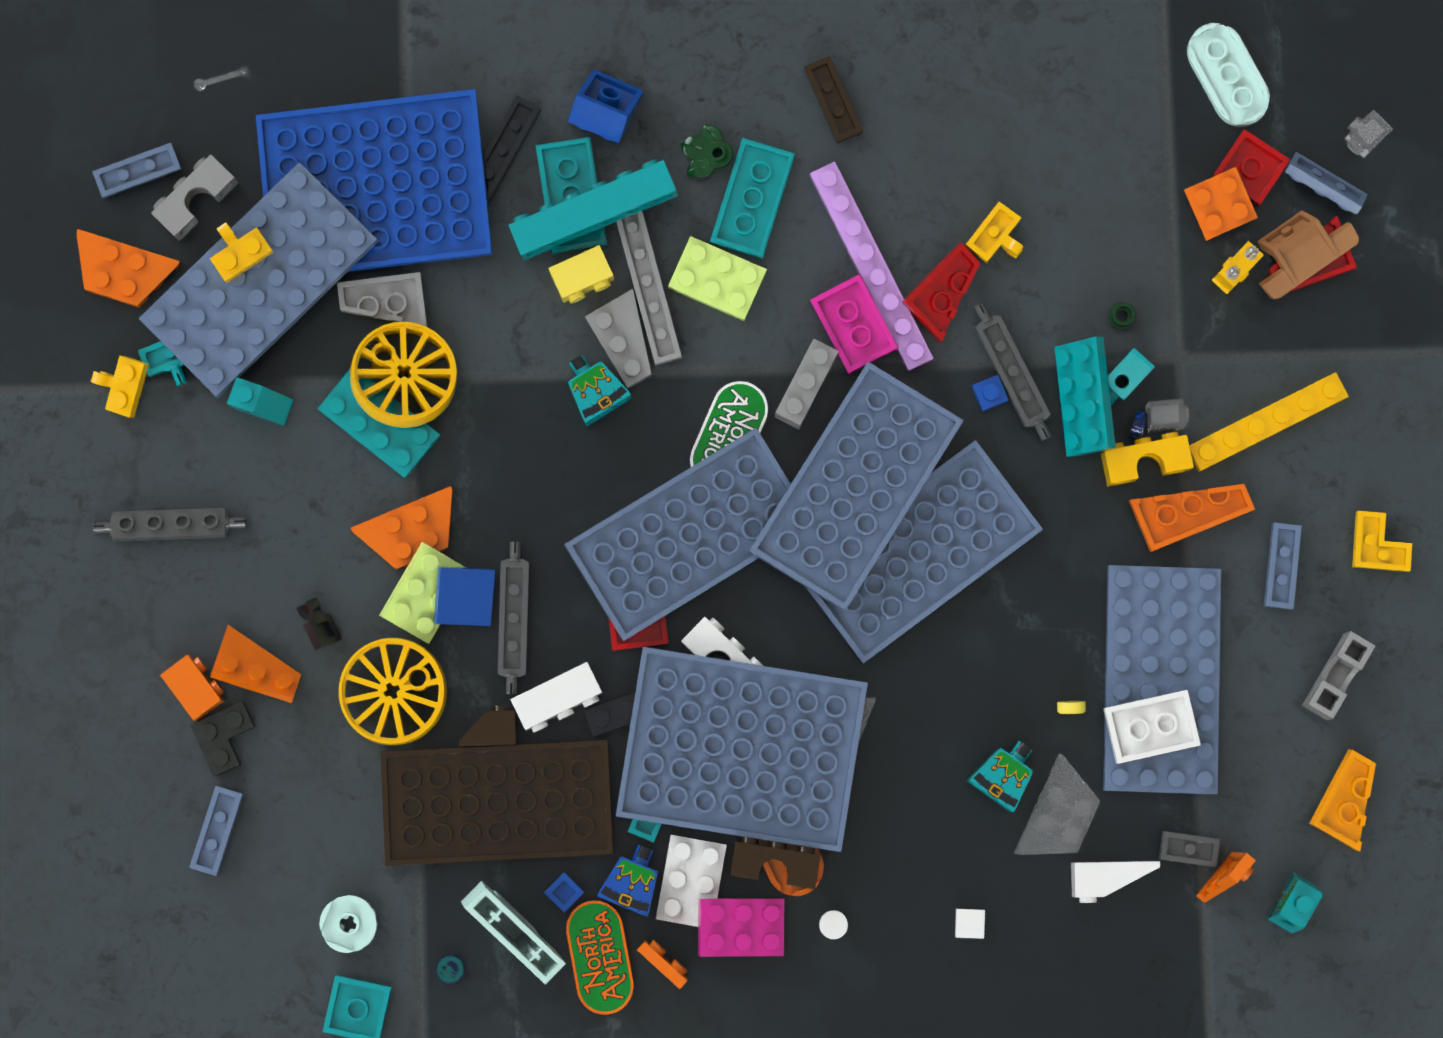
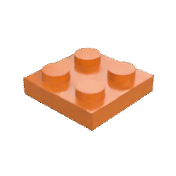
[1184,167,1258,241]
[637,939,688,989]

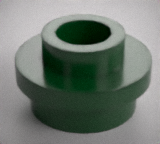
[1108,302,1136,330]

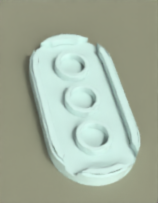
[1187,23,1270,127]

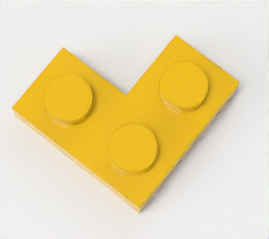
[1352,511,1412,572]

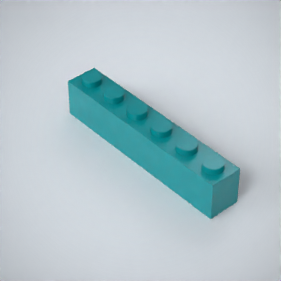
[508,159,678,260]

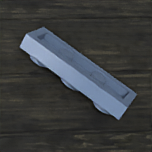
[92,142,182,198]
[1285,152,1368,215]
[1264,522,1302,610]
[189,786,244,876]

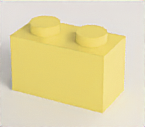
[548,245,614,304]

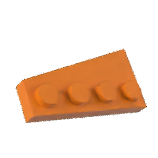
[1129,484,1255,552]

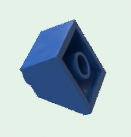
[568,69,644,143]

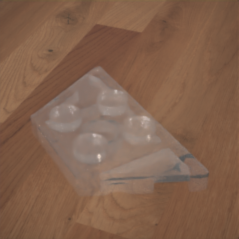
[1014,754,1100,855]

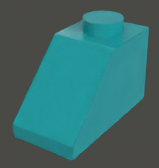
[227,377,294,426]

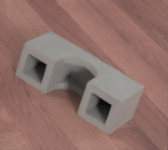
[151,154,238,241]
[775,339,839,430]
[1302,631,1375,720]

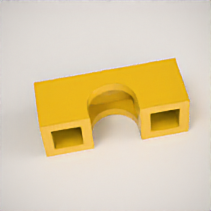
[1101,432,1194,487]

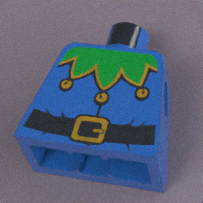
[597,845,658,917]

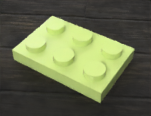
[668,236,767,321]
[379,542,466,644]

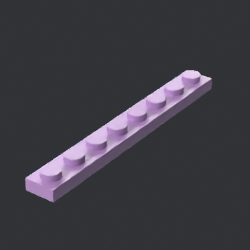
[810,161,934,372]

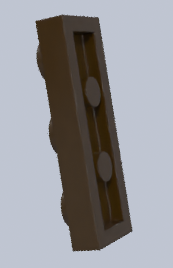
[804,56,863,144]

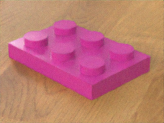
[810,274,898,375]
[698,898,784,957]

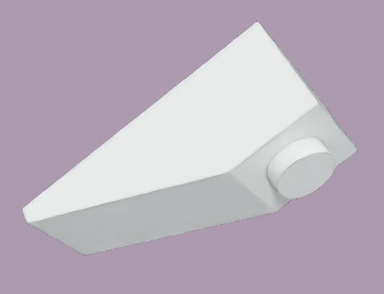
[1071,861,1160,903]

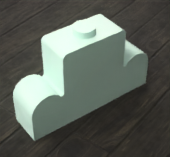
[461,881,566,985]

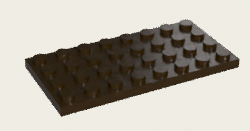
[381,740,613,866]

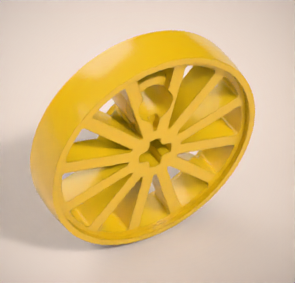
[350,322,457,428]
[339,638,447,746]

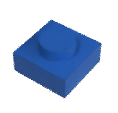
[971,375,1009,412]
[544,872,584,913]

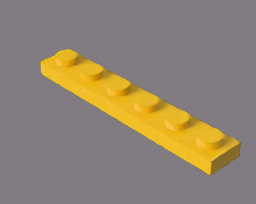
[1189,372,1349,472]

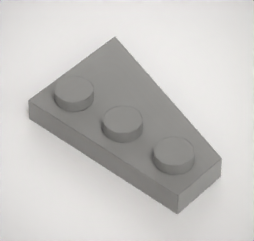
[585,289,652,389]

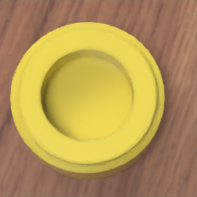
[1057,701,1086,714]

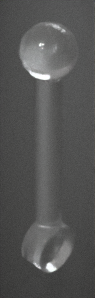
[194,66,250,91]

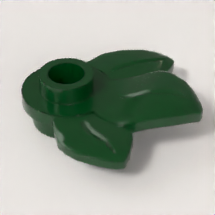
[680,124,733,178]

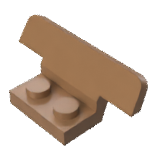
[1257,210,1359,299]

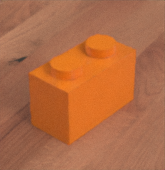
[160,655,225,721]

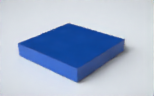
[434,567,495,626]

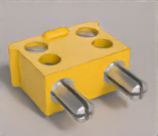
[1211,241,1264,294]

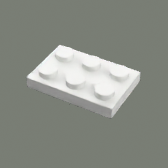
[1103,690,1201,764]
[656,835,727,927]

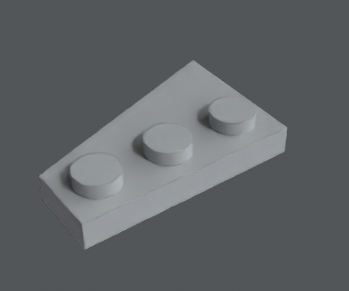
[337,272,428,327]

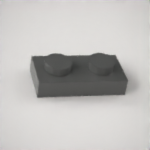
[1159,831,1220,867]

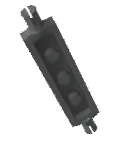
[974,302,1052,441]
[93,508,247,542]
[498,542,530,695]

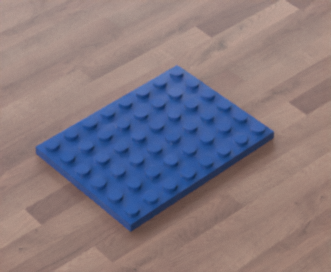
[256,89,493,272]

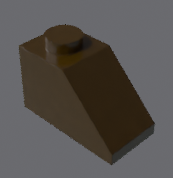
[459,705,518,747]

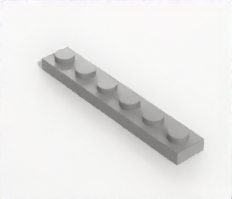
[617,211,682,366]

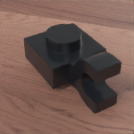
[296,597,342,650]

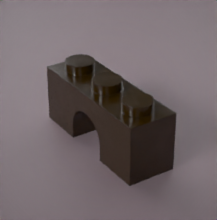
[730,837,820,889]

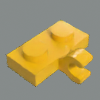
[965,201,1024,263]
[210,223,274,283]
[91,356,149,418]

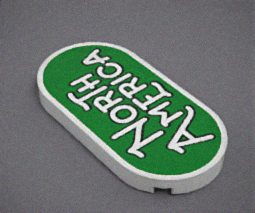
[690,381,768,467]

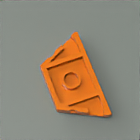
[77,229,181,308]
[351,486,453,570]

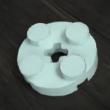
[319,895,378,953]

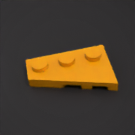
[1309,749,1376,852]

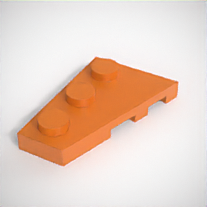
[210,625,301,703]
[1196,852,1256,903]

